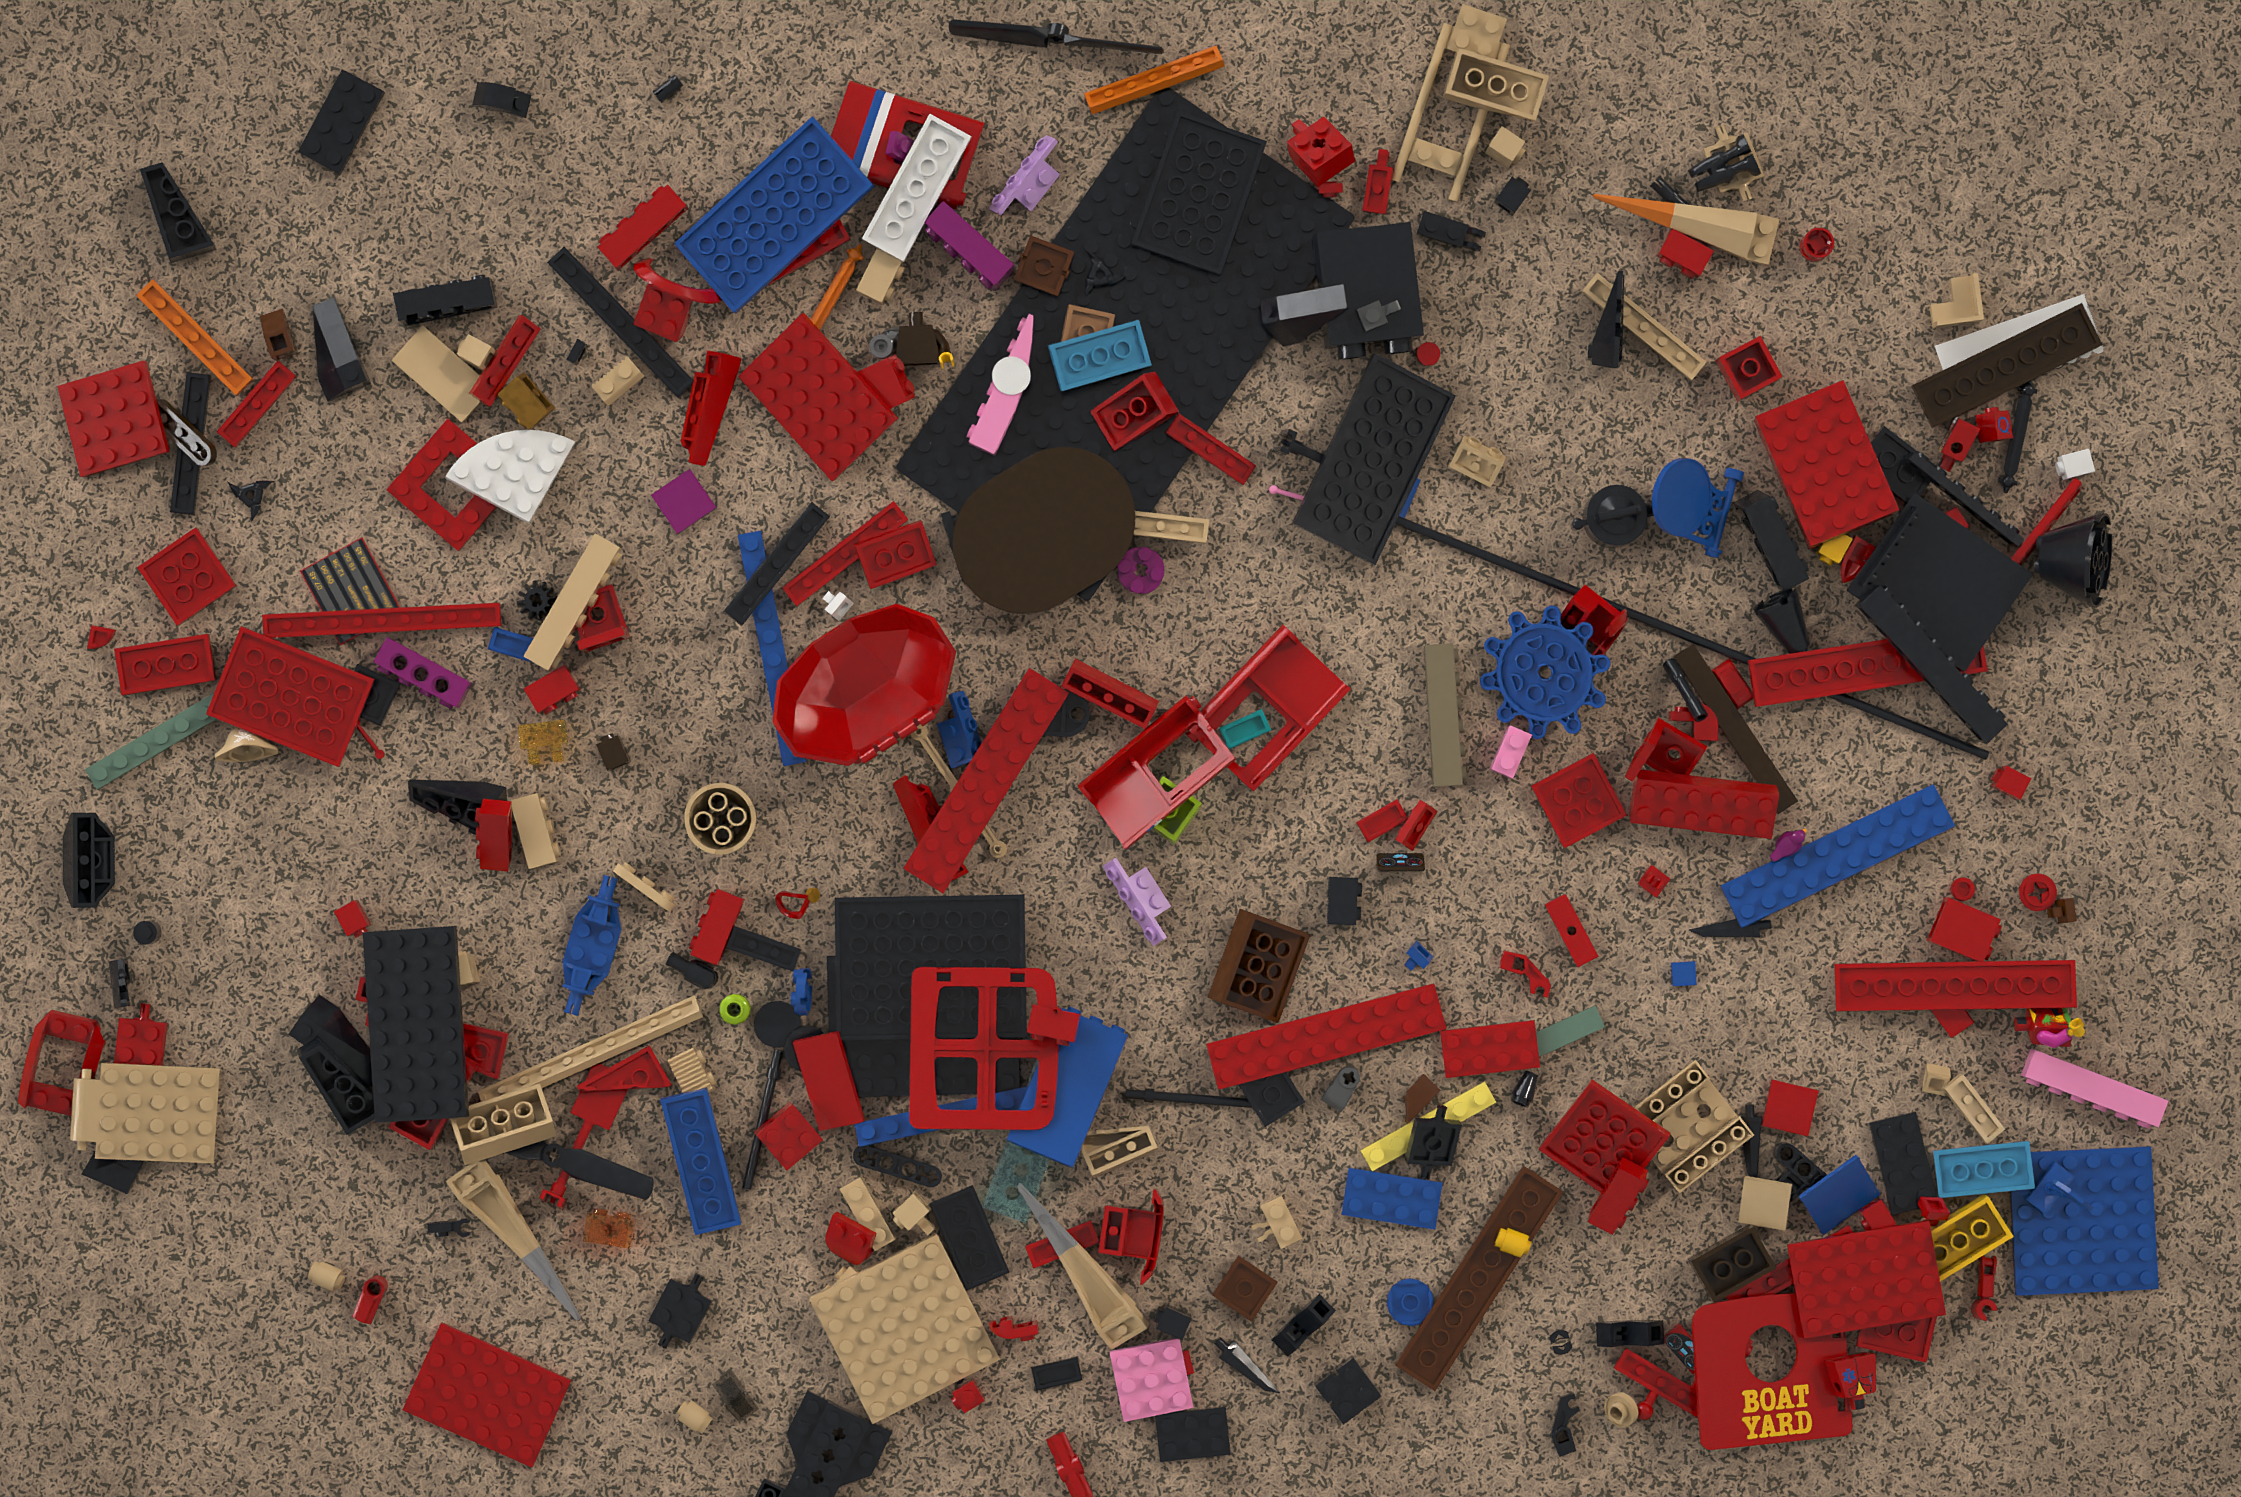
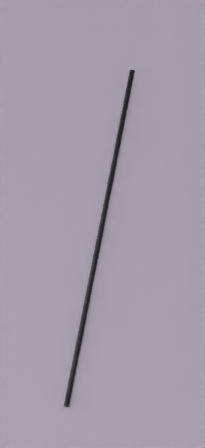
[1395,516,1989,760]

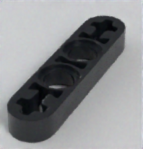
[853,1146,942,1187]

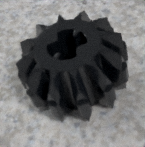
[517,580,557,621]

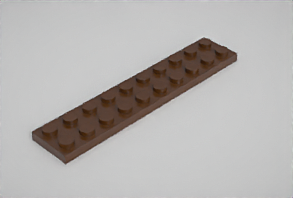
[1395,1166,1563,1391]

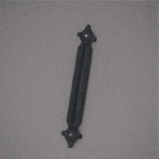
[1998,380,2038,494]

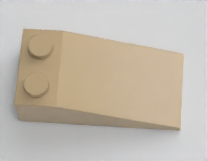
[1442,48,1549,121]

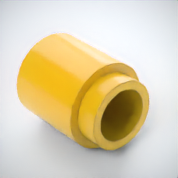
[1495,1228,1532,1258]

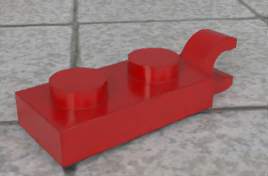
[1362,149,1393,215]

